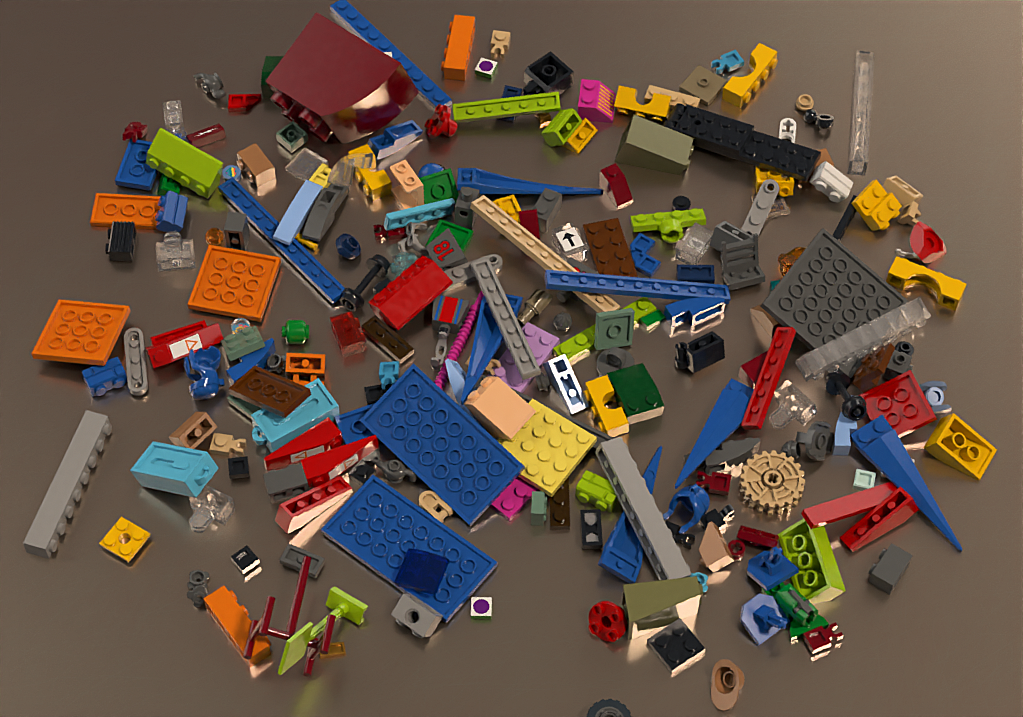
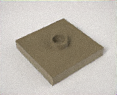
[679,65,728,107]

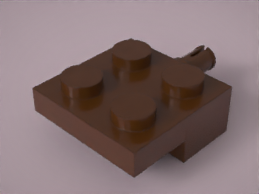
[850,343,895,393]

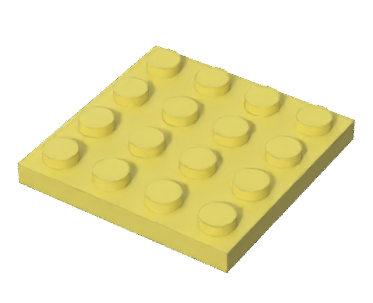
[497,398,597,497]

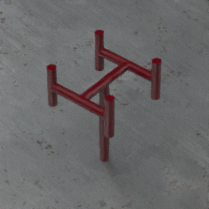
[243,556,336,677]

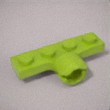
[630,208,706,244]

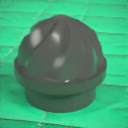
[553,312,572,331]
[781,440,801,460]

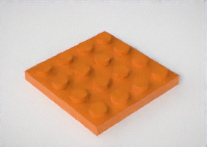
[187,244,281,322]
[31,299,131,366]

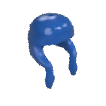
[184,349,225,400]
[663,484,710,534]

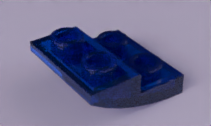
[394,548,450,596]

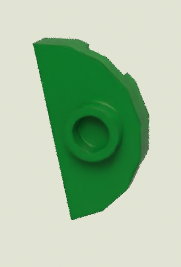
[789,614,829,640]

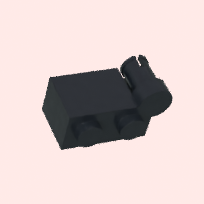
[675,331,725,373]

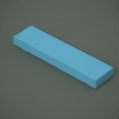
[384,198,455,230]

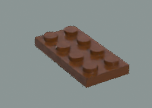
[582,218,638,277]
[228,365,311,418]

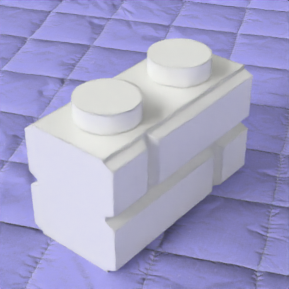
[810,161,854,203]

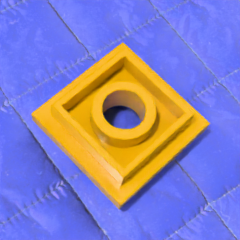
[99,516,151,563]

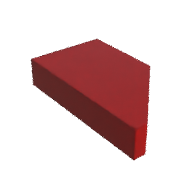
[228,94,262,112]

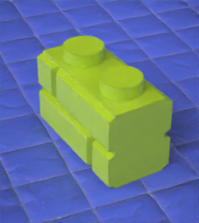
[541,108,582,147]
[575,470,619,513]

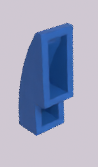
[368,120,423,161]
[664,297,726,327]
[226,338,276,385]

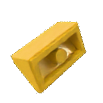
[562,118,598,154]

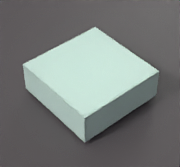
[853,469,876,491]

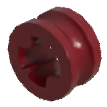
[728,540,745,560]

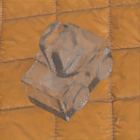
[156,231,196,272]
[769,380,817,430]
[189,484,236,533]

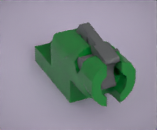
[761,582,818,626]

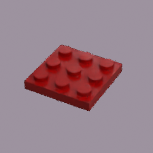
[859,370,937,438]

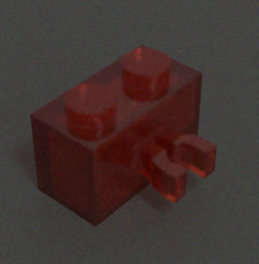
[330,311,367,358]

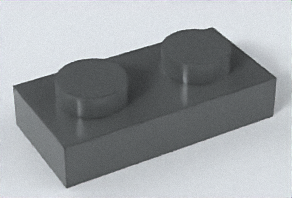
[279,543,325,578]

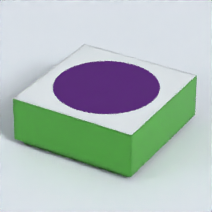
[475,57,498,79]
[471,597,492,619]

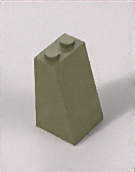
[614,115,694,175]
[621,576,703,640]

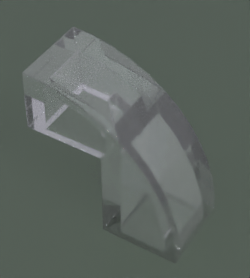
[327,153,373,186]

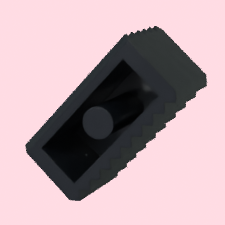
[105,221,137,261]

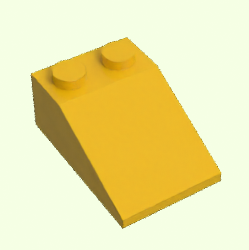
[923,413,997,480]

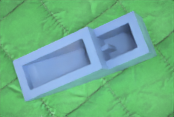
[832,395,857,456]

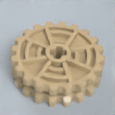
[739,450,805,516]

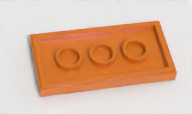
[90,193,161,230]

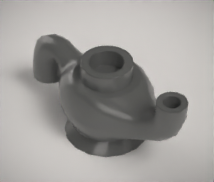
[193,72,226,99]
[373,456,417,483]

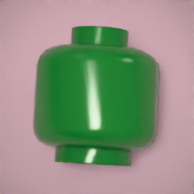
[281,320,309,344]

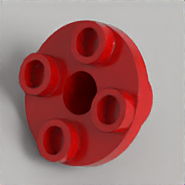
[424,104,458,139]
[588,601,627,642]

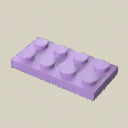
[487,322,560,393]

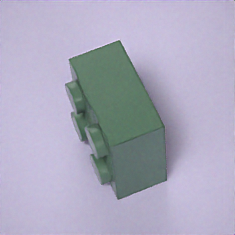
[276,121,308,153]
[531,491,547,526]

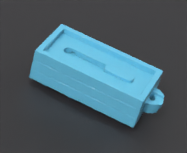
[251,378,340,453]
[130,441,219,498]

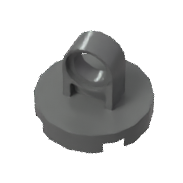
[596,347,635,377]
[795,421,834,461]

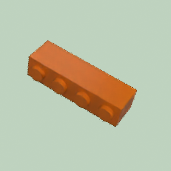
[441,15,475,81]
[203,586,272,668]

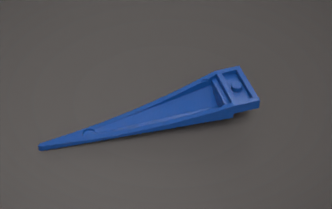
[457,168,603,194]
[461,294,523,405]
[675,378,754,489]
[850,415,962,552]
[598,446,662,584]

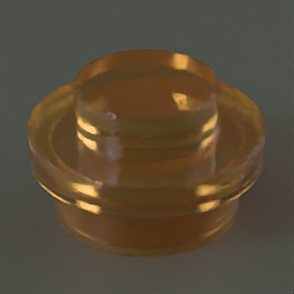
[205,228,224,245]

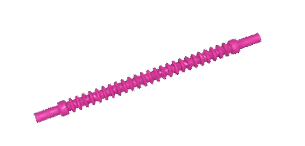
[434,291,484,390]

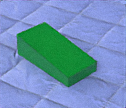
[640,309,666,330]

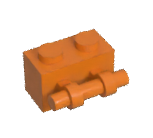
[285,353,326,386]

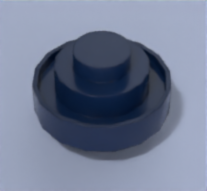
[336,233,361,260]

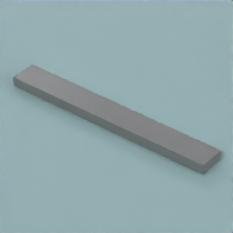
[471,258,541,380]

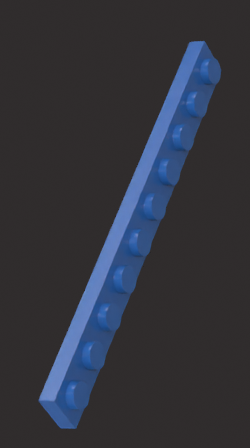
[330,0,452,109]
[218,177,345,304]
[544,270,731,304]

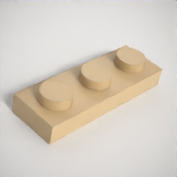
[644,85,700,110]

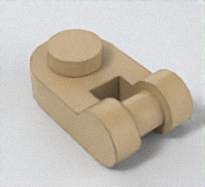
[419,490,454,523]

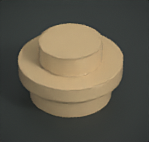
[796,94,814,111]

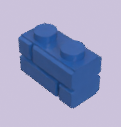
[155,191,188,236]
[81,356,127,397]

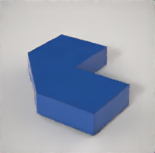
[630,233,661,278]

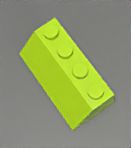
[146,128,223,199]
[777,518,846,604]

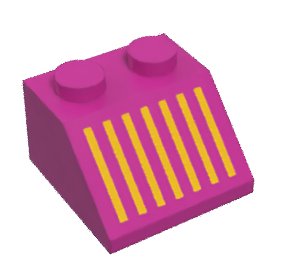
[578,79,616,123]

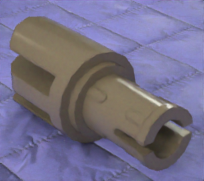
[517,289,553,327]

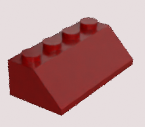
[368,256,453,330]

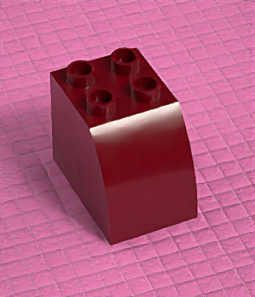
[265,12,419,144]

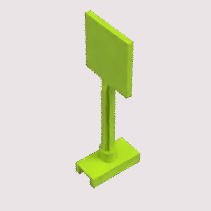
[278,586,368,675]

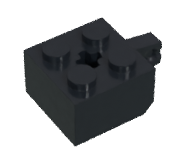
[523,51,574,96]

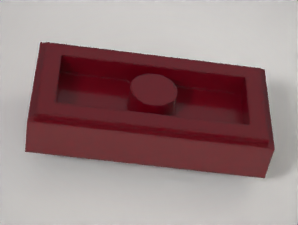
[736,525,779,547]

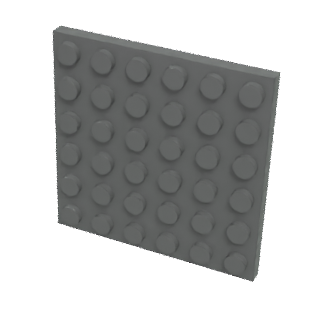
[760,228,908,379]

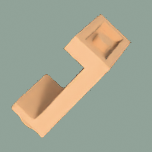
[390,159,424,210]

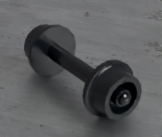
[340,254,390,311]
[825,370,867,421]

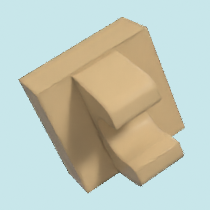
[897,201,921,226]

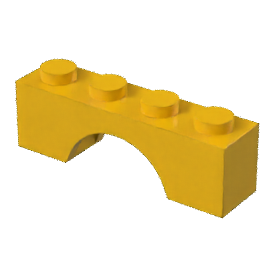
[722,43,778,108]
[886,256,967,311]

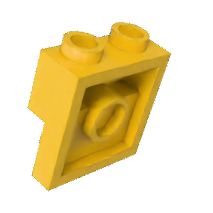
[755,166,794,197]
[851,179,902,231]

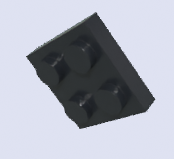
[647,618,705,674]

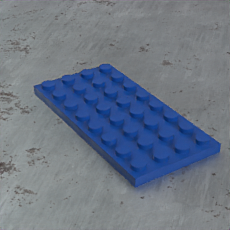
[359,363,526,526]
[321,475,498,623]

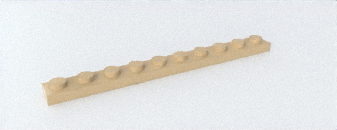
[470,195,620,313]

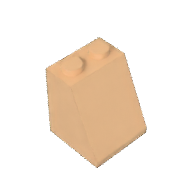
[464,376,536,440]

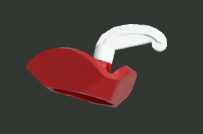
[895,221,947,263]

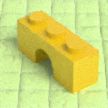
[614,85,672,122]
[347,144,392,201]
[583,375,629,437]

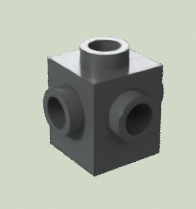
[883,350,914,380]

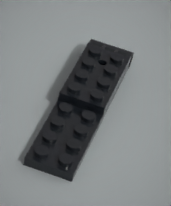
[662,103,821,182]

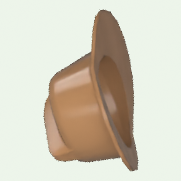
[711,659,745,711]

